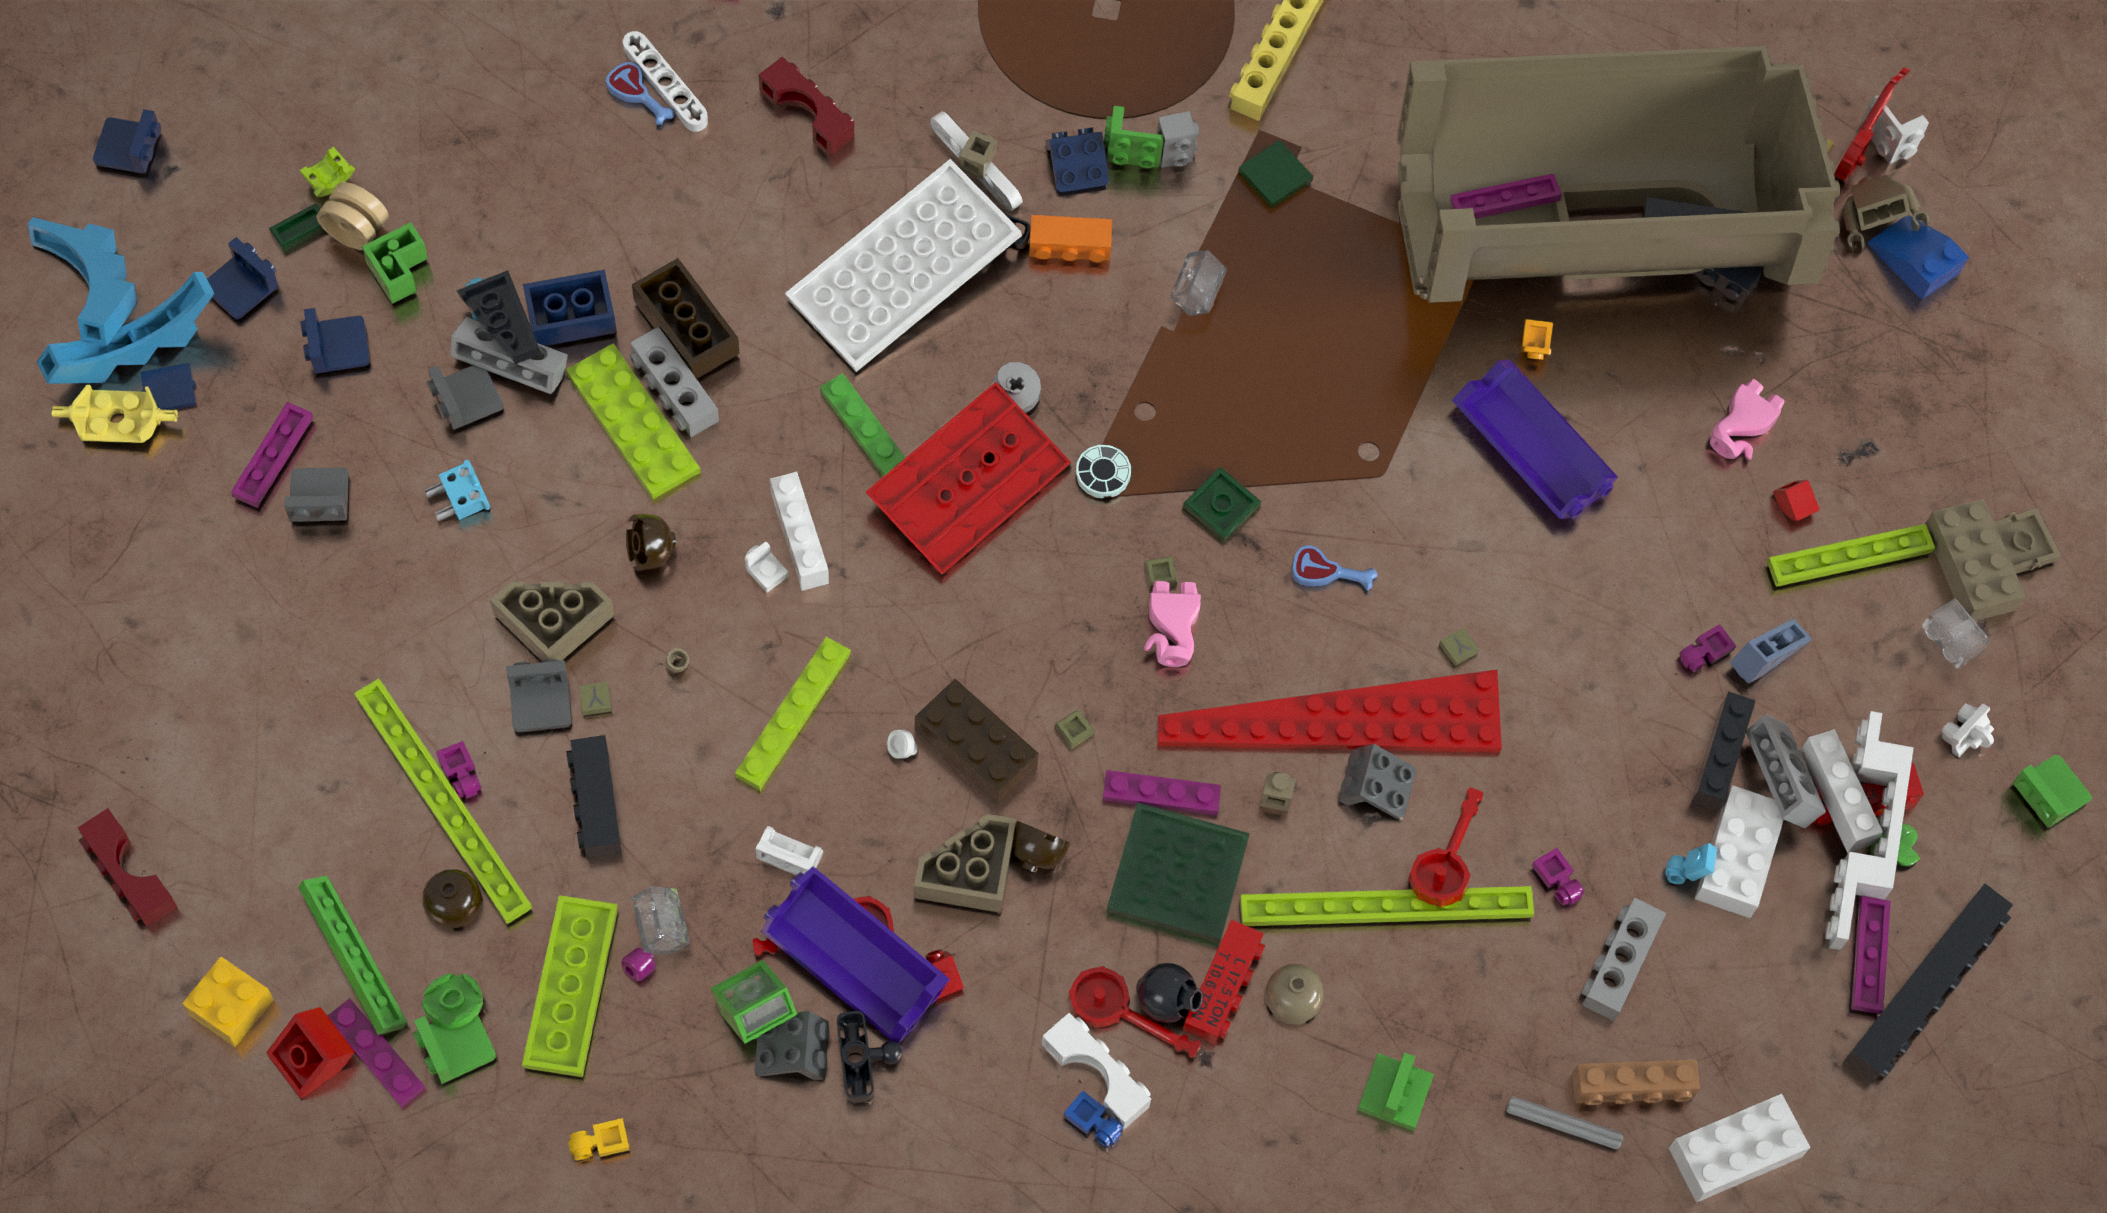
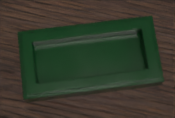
[269,203,325,253]

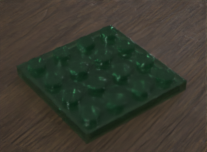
[1106,802,1250,943]

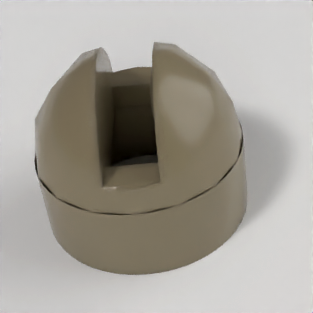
[665,648,690,673]

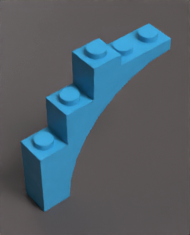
[28,217,137,346]
[37,272,214,384]

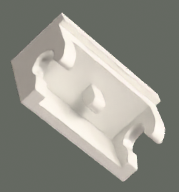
[756,826,823,875]

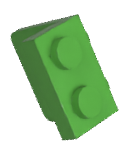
[1104,106,1164,168]
[2012,755,2092,828]
[413,1015,496,1084]

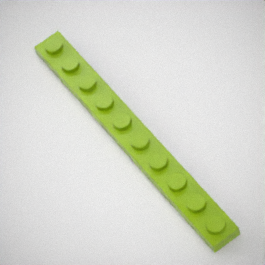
[354,679,532,924]
[1240,886,1534,926]

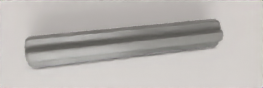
[1507,1096,1623,1149]

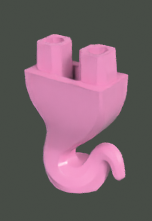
[1710,379,1785,460]
[1144,581,1201,667]

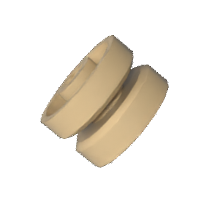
[316,182,389,250]

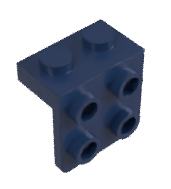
[93,109,161,174]
[1045,127,1109,192]
[207,237,279,319]
[300,308,370,373]

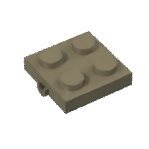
[1994,508,2061,574]

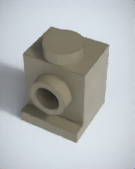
[959,130,998,180]
[1260,772,1296,812]

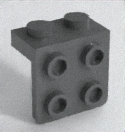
[426,365,503,430]
[284,467,348,522]
[506,659,571,732]
[1339,744,1416,819]
[755,1011,830,1080]

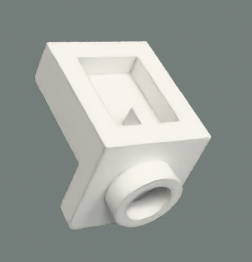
[745,542,789,593]

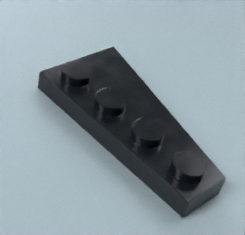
[456,270,541,364]

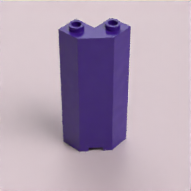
[1452,359,1618,519]
[761,866,950,1043]

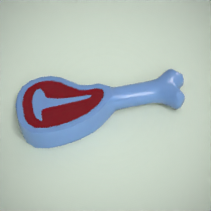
[606,62,674,125]
[1292,545,1377,591]

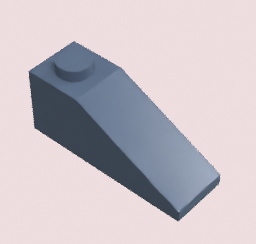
[1730,618,1812,684]

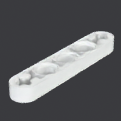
[623,31,708,132]
[930,111,1023,211]

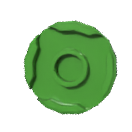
[422,973,483,1029]

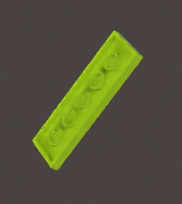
[566,343,701,500]
[522,895,618,1077]

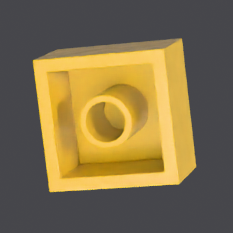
[182,957,274,1048]

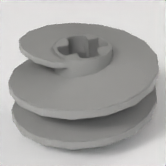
[991,362,1041,413]

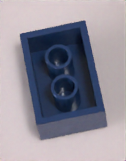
[523,269,617,346]

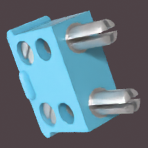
[424,460,490,521]

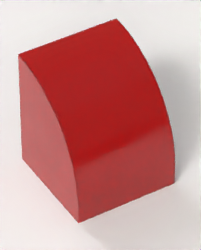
[1773,480,1820,521]

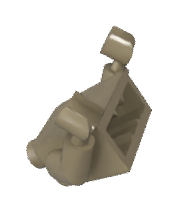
[1842,175,1929,252]

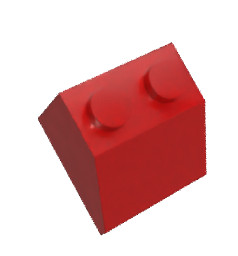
[266,1007,355,1098]

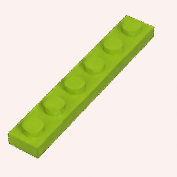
[1767,524,1935,587]
[735,636,851,791]

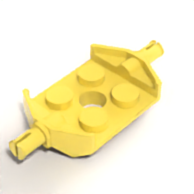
[52,385,178,443]

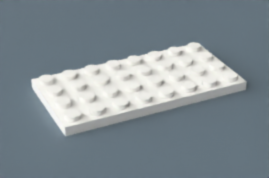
[785,159,1022,372]

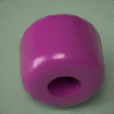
[621,948,655,982]

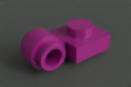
[1679,624,1737,672]
[436,741,481,799]
[1532,848,1584,906]

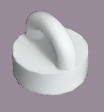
[887,729,918,759]

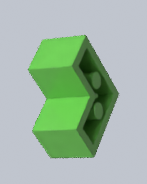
[362,222,428,304]

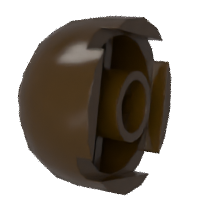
[626,514,676,571]
[1011,821,1070,873]
[422,869,482,930]

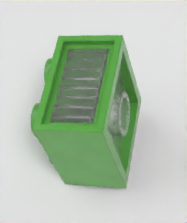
[711,960,797,1043]

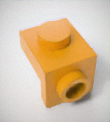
[1521,319,1553,360]

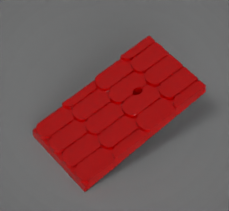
[865,382,1072,575]

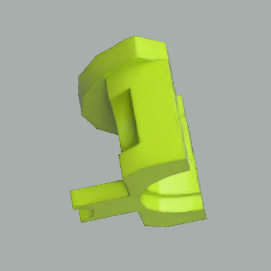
[300,147,355,197]

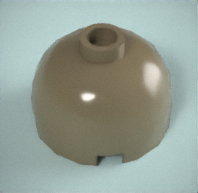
[1265,964,1324,1025]

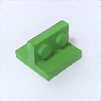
[1357,1052,1434,1131]

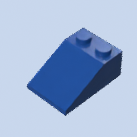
[1868,215,1969,300]

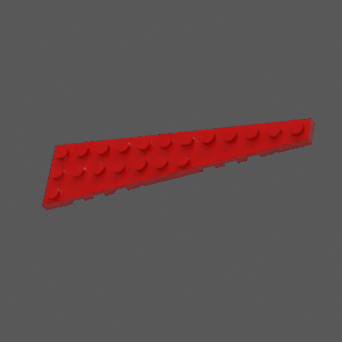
[1157,669,1502,753]

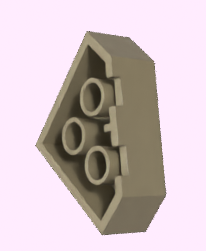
[490,581,615,662]
[914,814,1016,913]

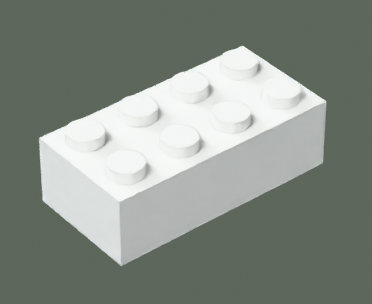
[1695,785,1784,918]
[1669,1094,1810,1203]

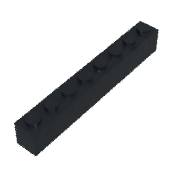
[1844,883,2013,1083]

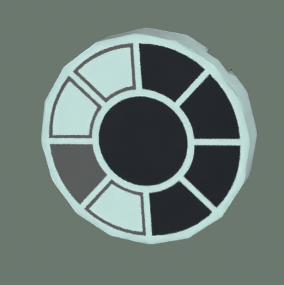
[1076,445,1131,498]

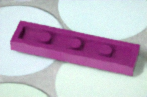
[1450,173,1562,219]
[231,402,313,508]
[1102,770,1221,816]
[1851,896,1891,1014]
[327,998,425,1108]

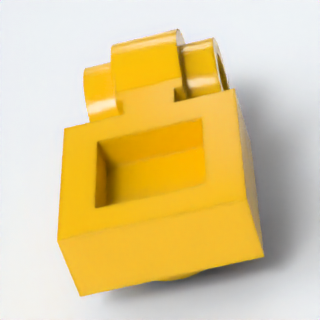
[568,1118,629,1160]

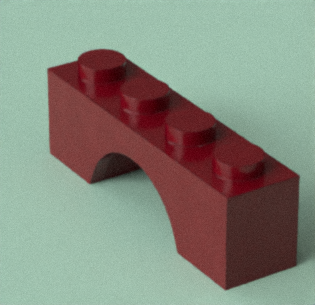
[758,57,855,156]
[78,808,177,927]

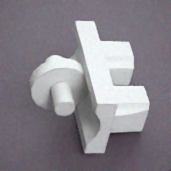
[1942,703,1994,757]

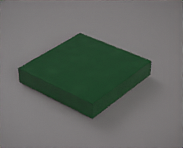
[1238,140,1314,208]
[1182,467,1262,542]

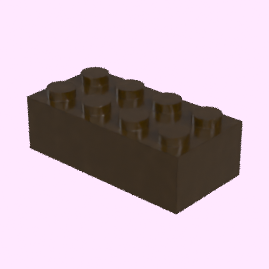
[632,258,740,379]
[914,679,1039,805]

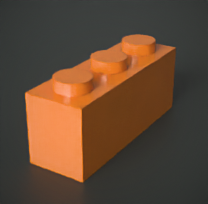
[1029,215,1112,262]

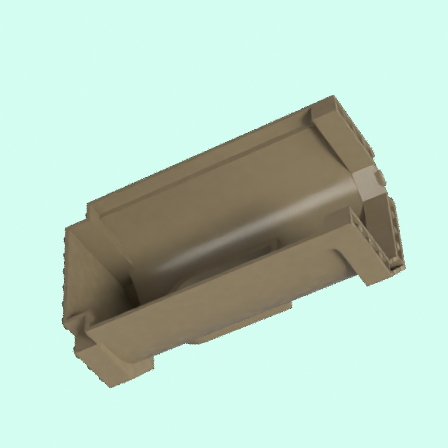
[1397,46,1840,303]

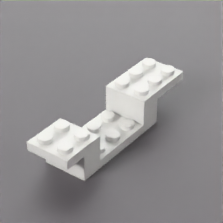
[1825,711,1914,950]

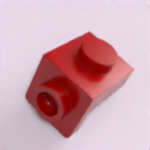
[925,949,964,999]

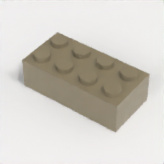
[1925,499,2026,623]

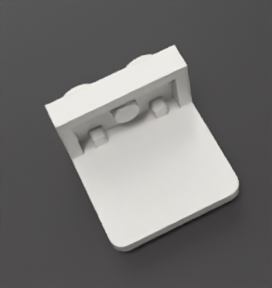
[1861,95,1929,164]

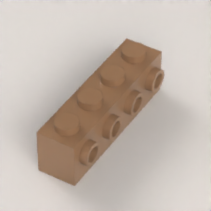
[1572,1060,1700,1105]

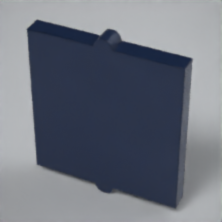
[140,363,196,410]

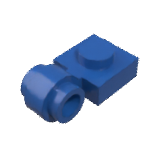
[1063,1090,1123,1147]

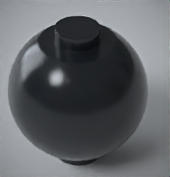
[1136,963,1203,1023]

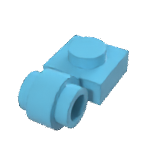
[1665,843,1717,884]

